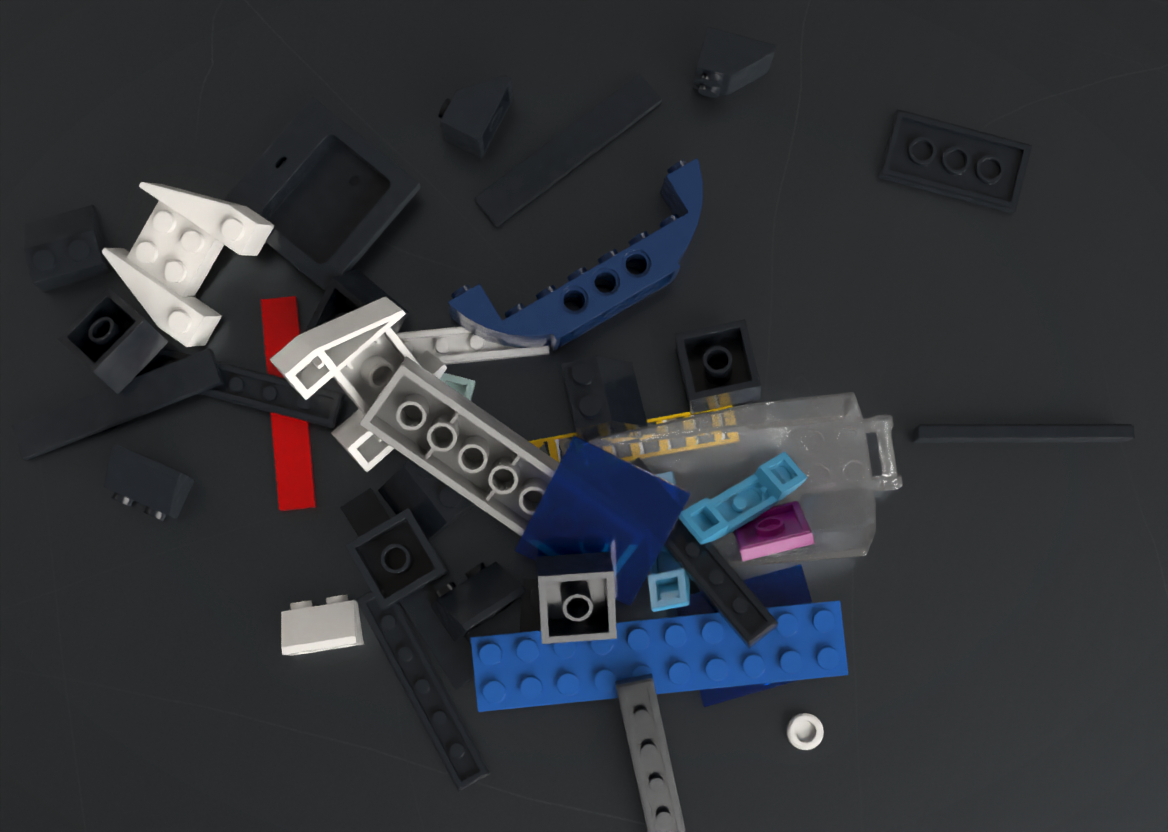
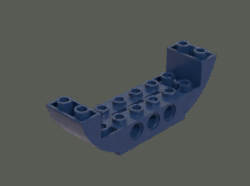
[448,158,703,352]

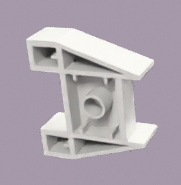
[102,182,275,347]
[270,296,447,472]

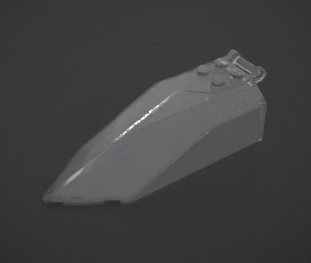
[563,392,903,578]

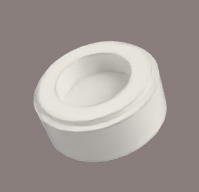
[786,713,824,750]

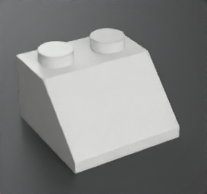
[281,595,364,656]

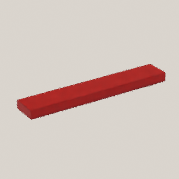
[261,296,316,511]

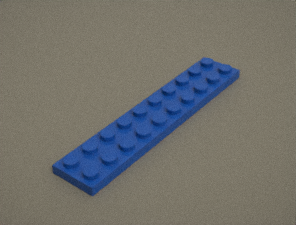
[471,600,848,712]

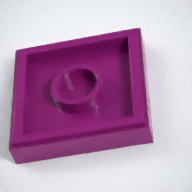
[732,501,814,561]

